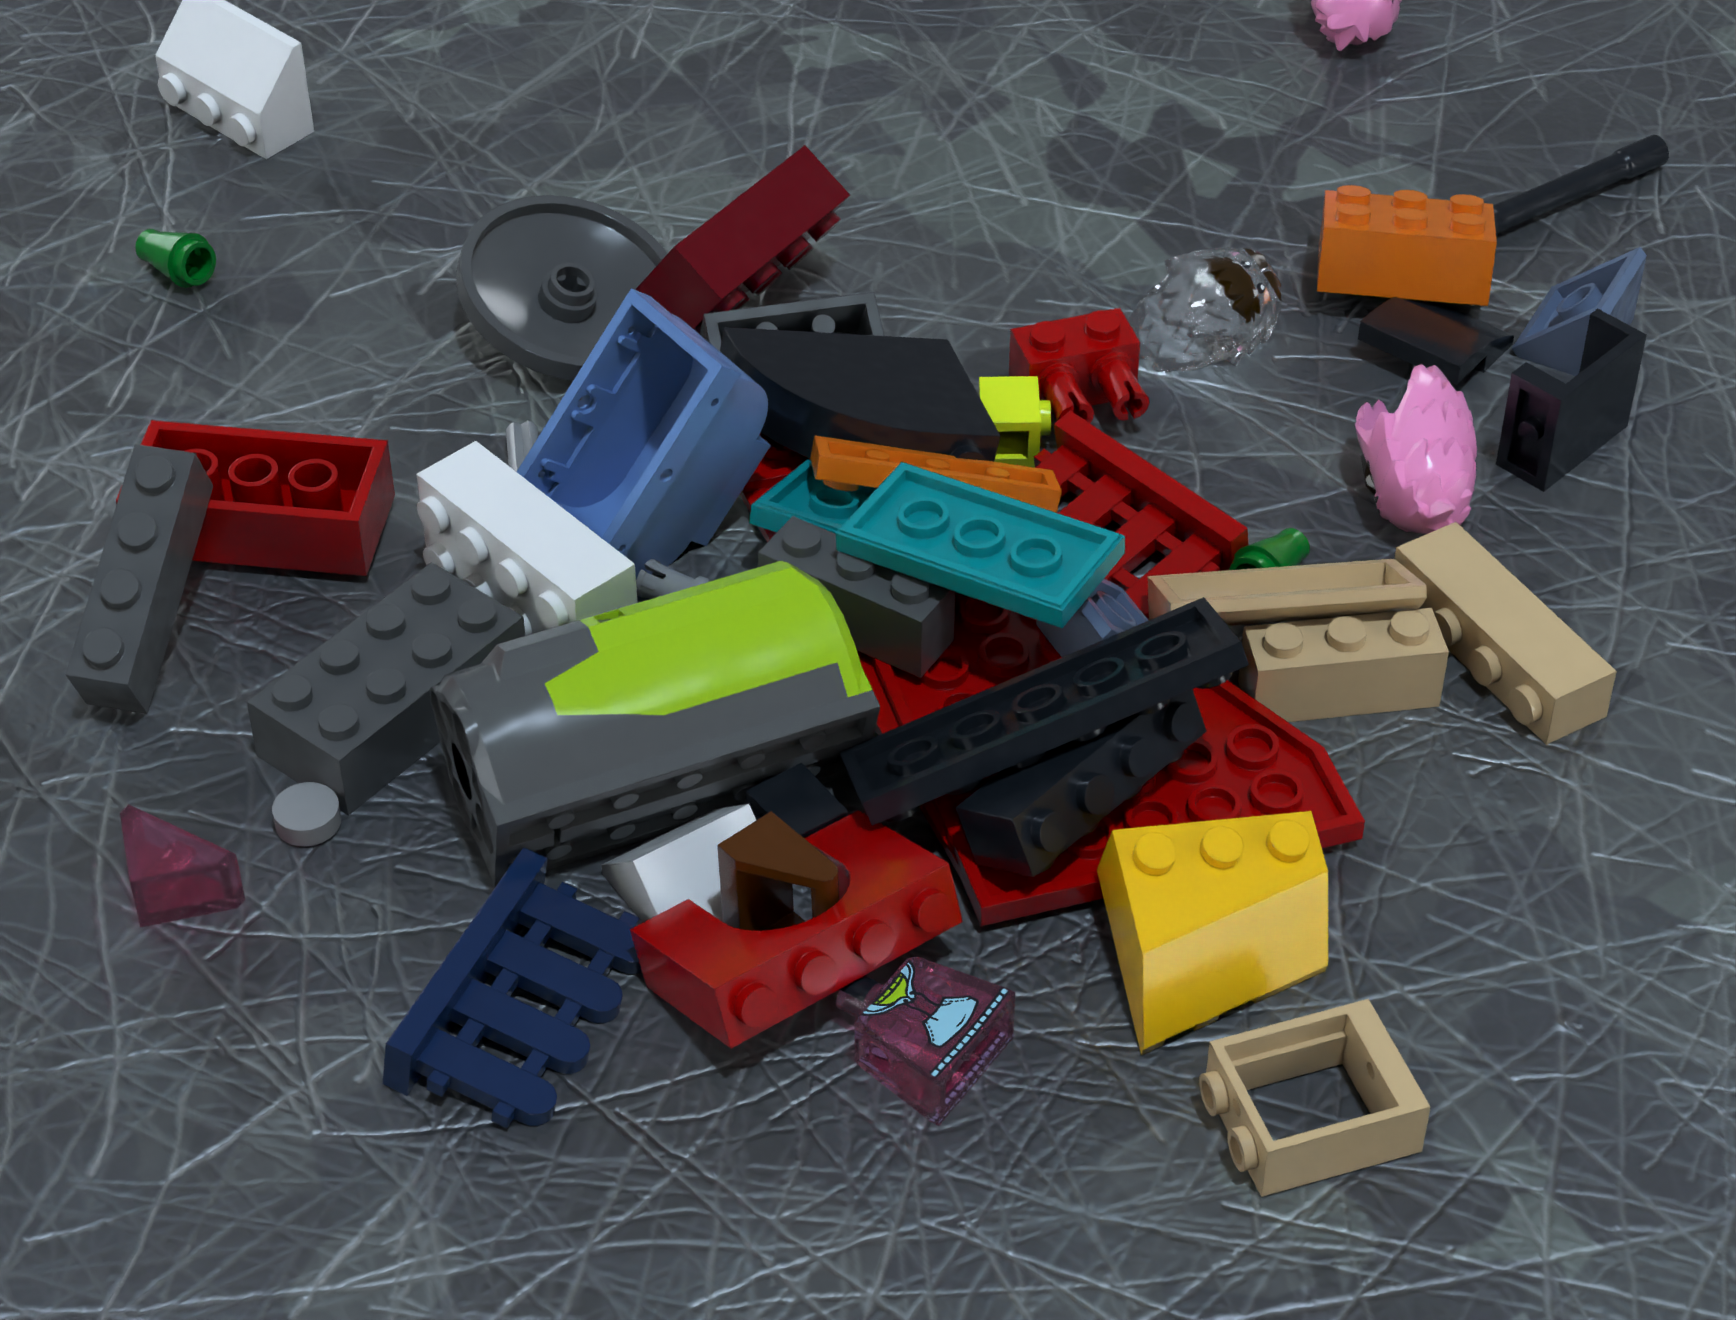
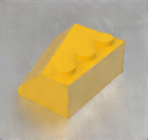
[1097,811,1328,1055]

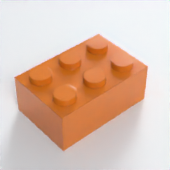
[1317,185,1497,306]

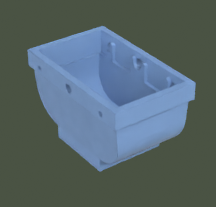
[517,288,771,579]

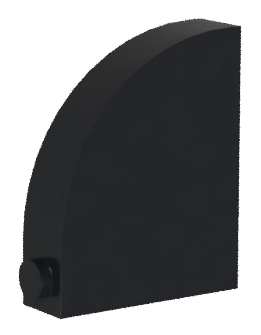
[720,327,1001,462]

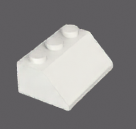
[155,0,314,160]

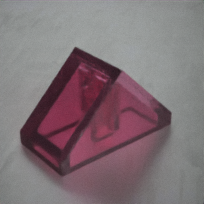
[120,804,245,927]

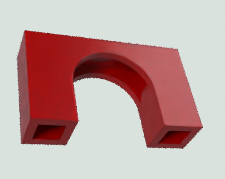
[630,810,963,1049]

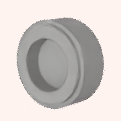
[272,782,341,847]

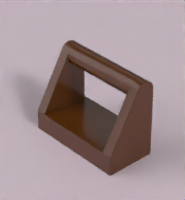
[717,811,839,931]

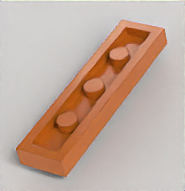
[810,436,1062,513]

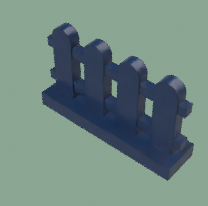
[382,847,642,1128]

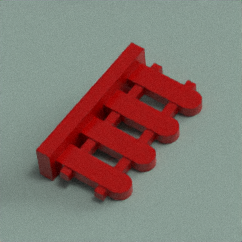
[1034,410,1249,620]

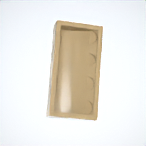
[1148,559,1427,626]

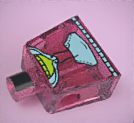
[836,957,1016,1126]

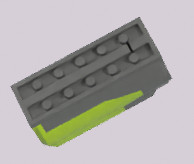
[430,561,880,887]

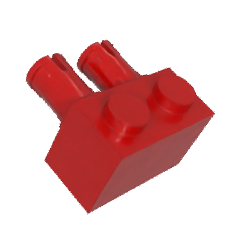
[1009,308,1150,423]

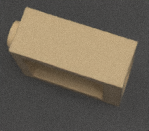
[1199,999,1431,1197]

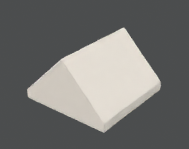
[601,804,756,922]

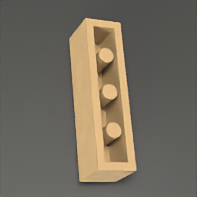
[1395,522,1617,745]

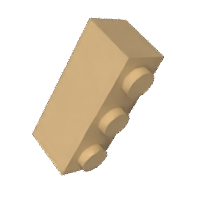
[1238,608,1449,722]

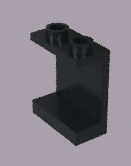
[1496,309,1647,492]

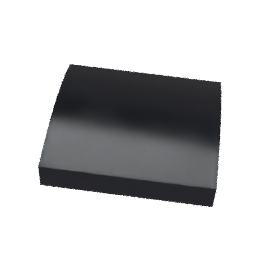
[1358,297,1514,384]

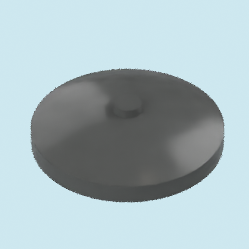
[456,195,667,380]

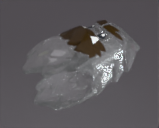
[1128,246,1282,373]

